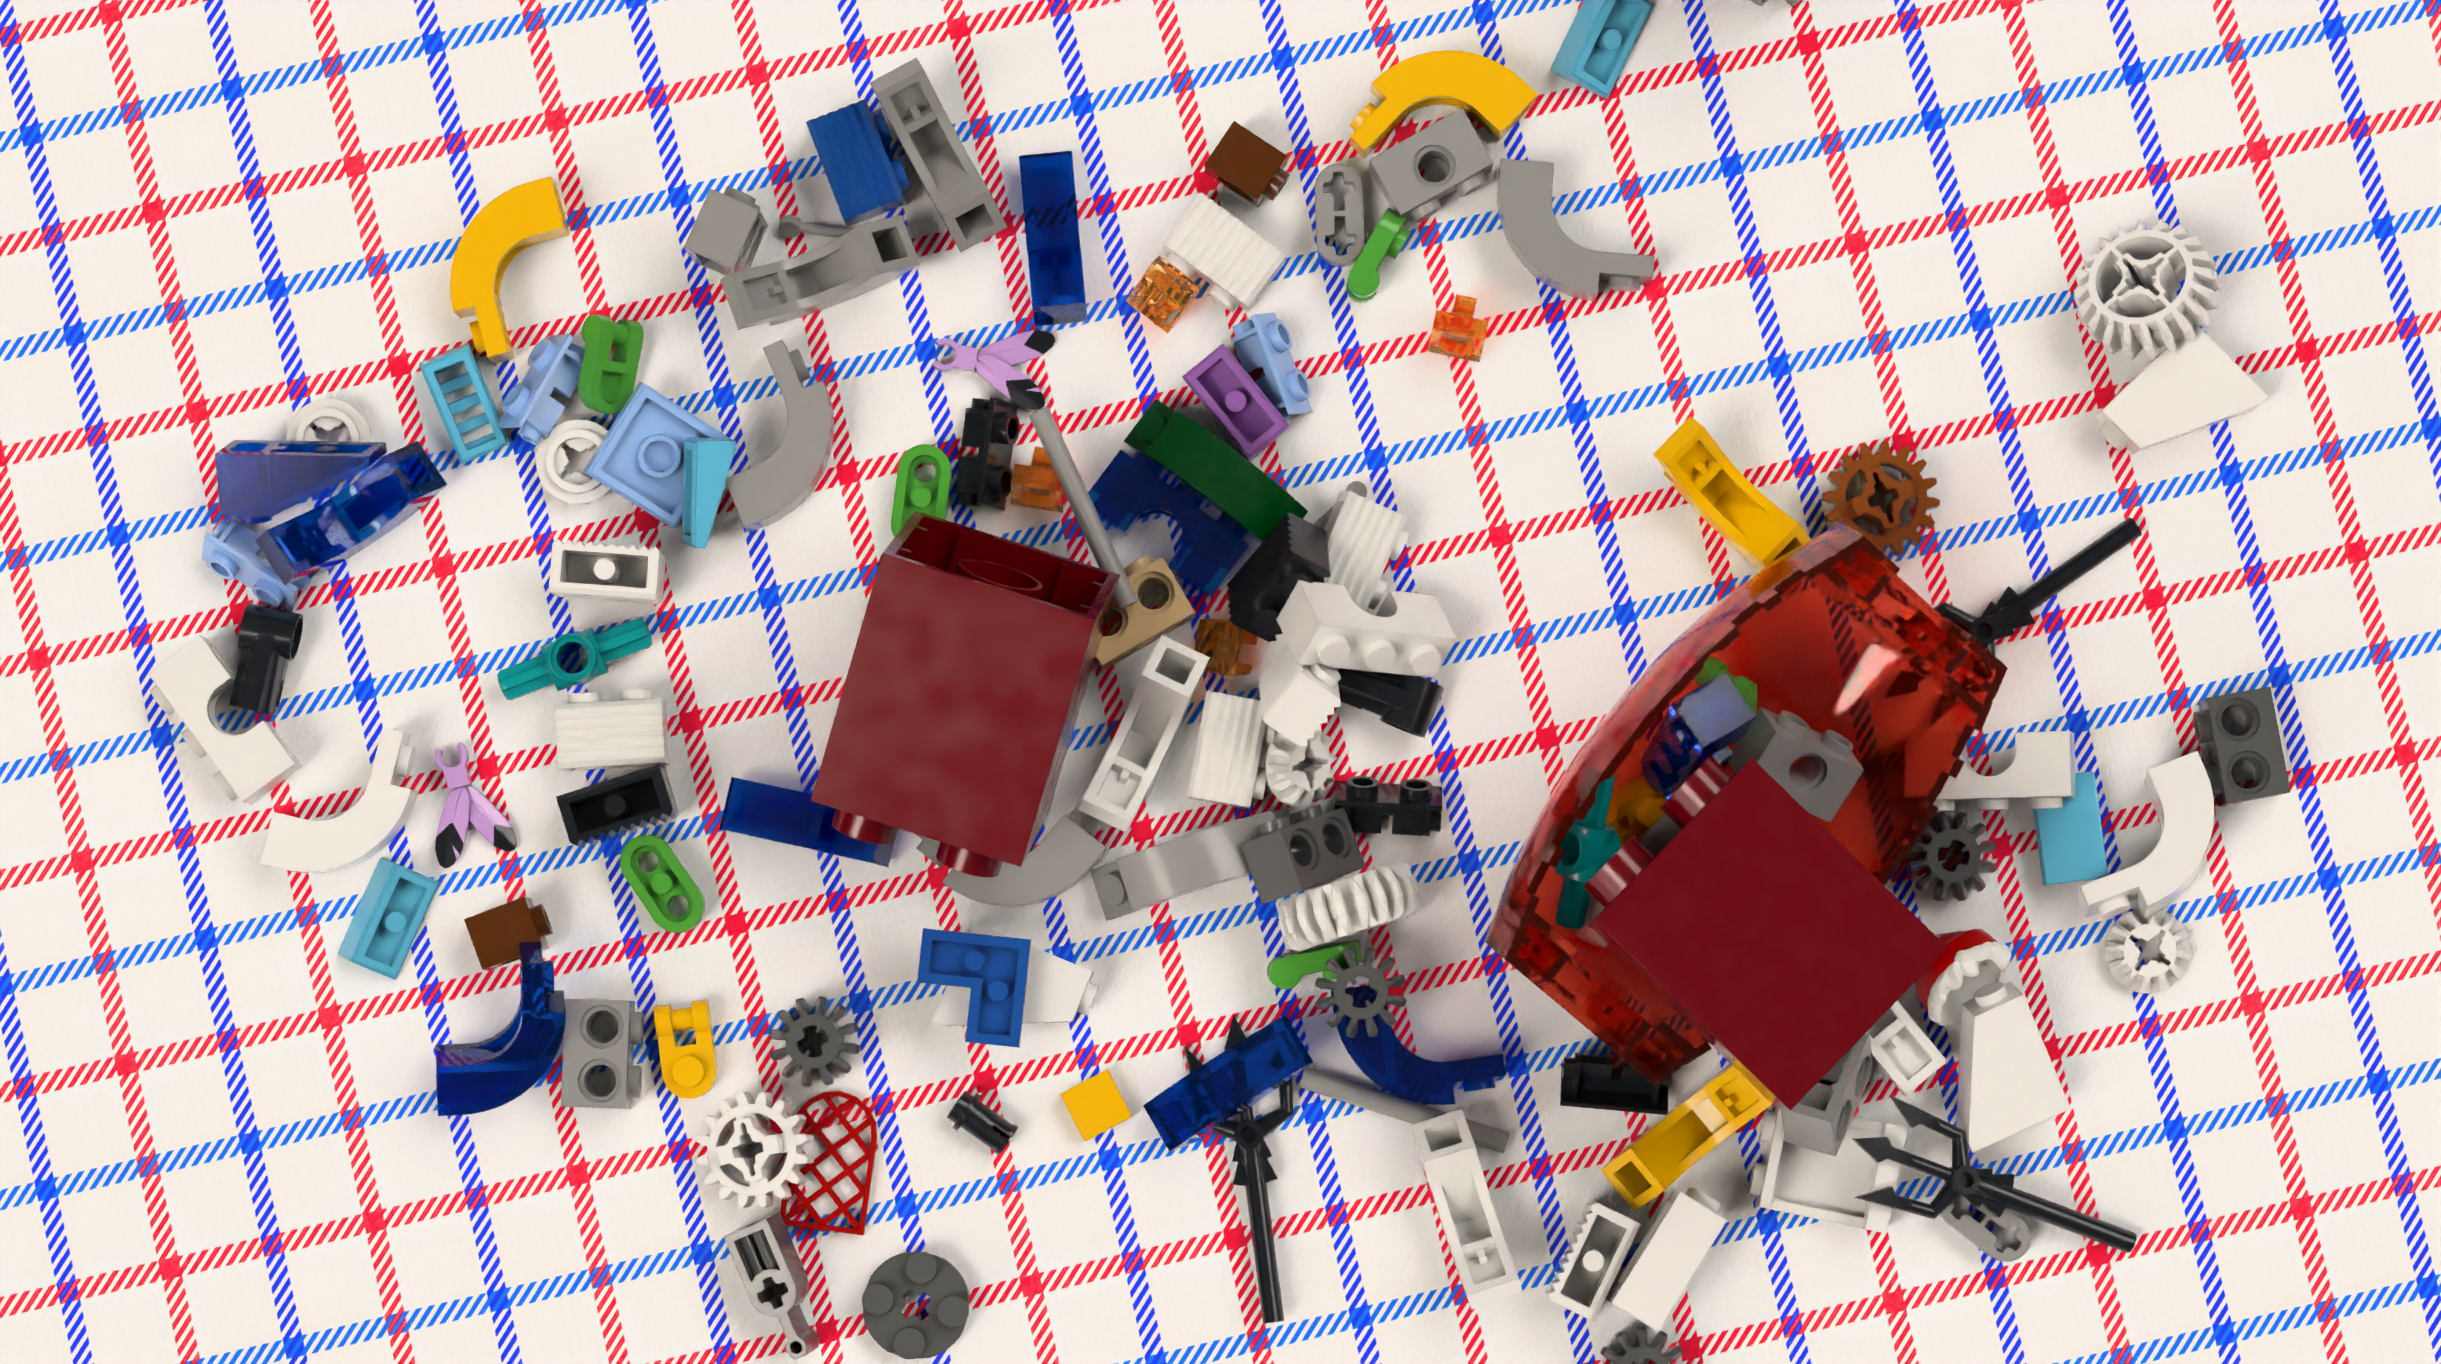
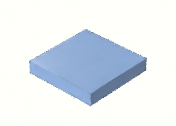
[583,382,730,529]

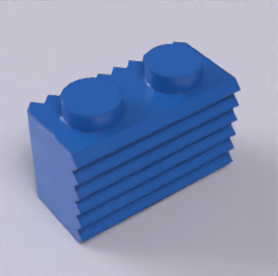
[806,99,911,227]

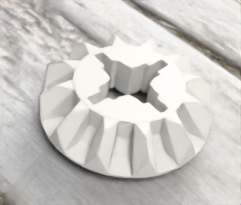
[286,398,371,483]
[536,419,610,505]
[1266,730,1338,807]
[2104,909,2192,994]

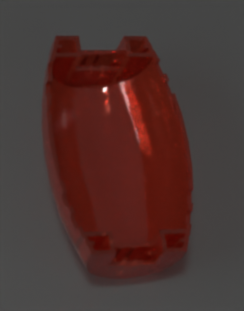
[1484,523,2008,1085]

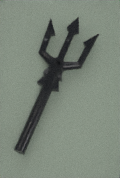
[1871,517,2142,731]
[1183,1015,1294,1324]
[1852,1095,2137,1253]

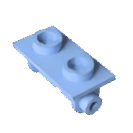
[1231,313,1313,421]
[497,334,585,445]
[202,519,314,612]

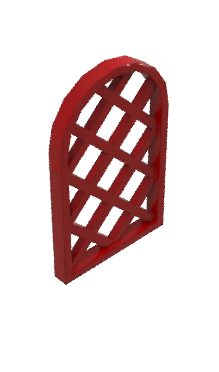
[780,1091,878,1235]

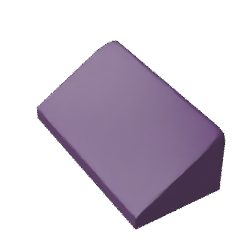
[1182,344,1290,461]

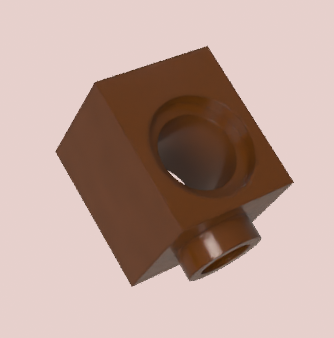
[1204,121,1290,208]
[464,896,553,971]

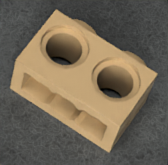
[1096,555,1196,670]

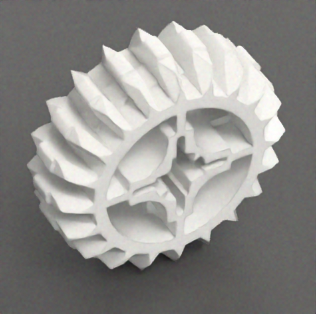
[2073,219,2220,360]
[1277,862,1422,952]

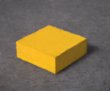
[1060,1069,1133,1141]

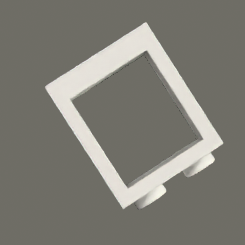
[1606,1187,1727,1332]

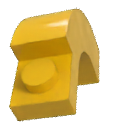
[1349,50,1538,159]
[450,176,570,364]
[1653,416,1820,590]
[1601,1064,1773,1212]

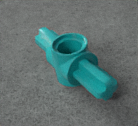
[497,618,652,700]
[1548,770,1621,929]

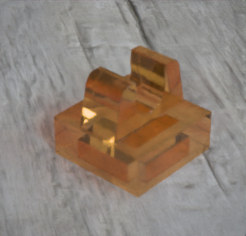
[1126,256,1201,333]
[1427,294,1489,362]
[1010,446,1066,513]
[1194,619,1257,677]

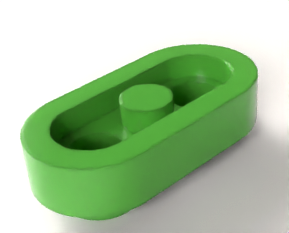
[891,444,952,537]
[620,835,705,933]

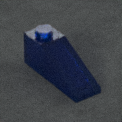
[215,440,387,524]

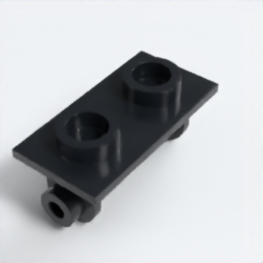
[955,397,1020,511]
[1334,776,1442,837]
[1560,1052,1672,1115]

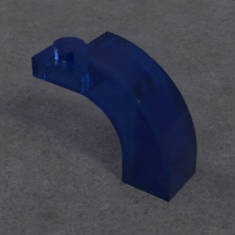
[255,441,447,585]
[435,942,566,1116]
[1330,985,1506,1105]

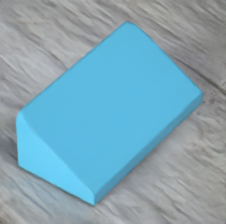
[1550,0,1654,99]
[2033,771,2108,886]
[338,857,440,980]

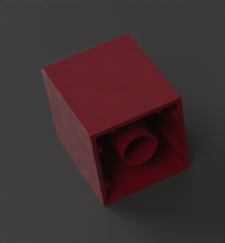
[811,511,1120,878]
[1583,756,1948,1111]

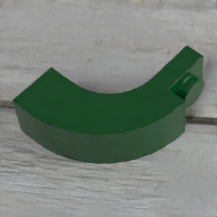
[1124,399,1309,544]

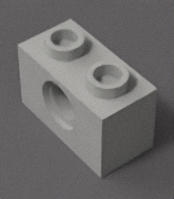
[1368,108,1494,223]
[1727,707,1864,823]

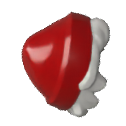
[1916,928,2011,1027]

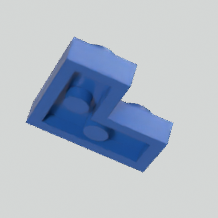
[917,928,1031,1048]

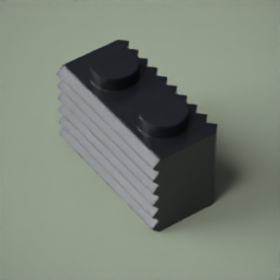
[1227,513,1331,642]
[556,764,679,848]

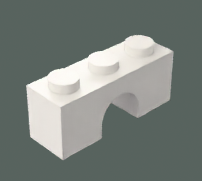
[1276,580,1457,678]
[148,635,303,804]
[1907,731,2076,812]

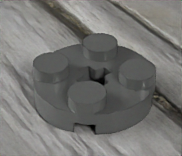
[862,1252,970,1359]

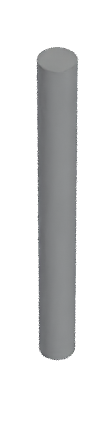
[1029,407,1138,610]
[1299,1067,1510,1153]

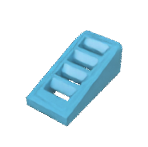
[419,343,510,464]
[682,437,736,548]

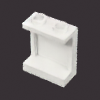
[1748,1107,1908,1234]

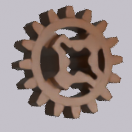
[1822,441,1940,559]

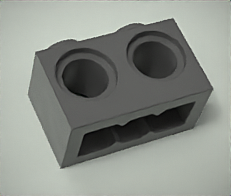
[2193,687,2290,806]
[1241,804,1366,905]

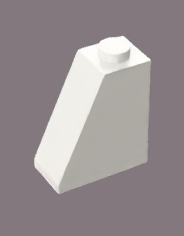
[2095,326,2269,454]
[932,922,1099,1026]
[1956,982,2071,1153]

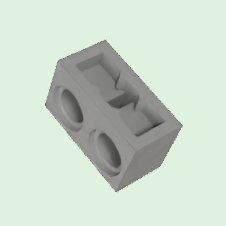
[684,186,768,276]
[561,999,644,1109]
[1780,1034,1873,1157]

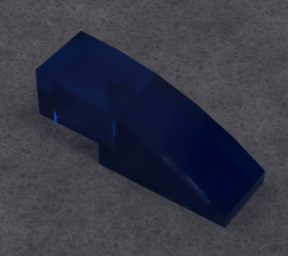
[1019,151,1088,326]
[720,777,894,867]
[1143,1016,1313,1152]

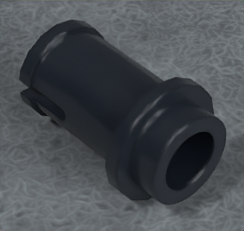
[947,1091,1018,1155]

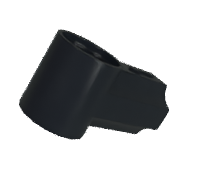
[229,603,303,716]
[1338,668,1444,738]

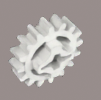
[696,1092,814,1208]

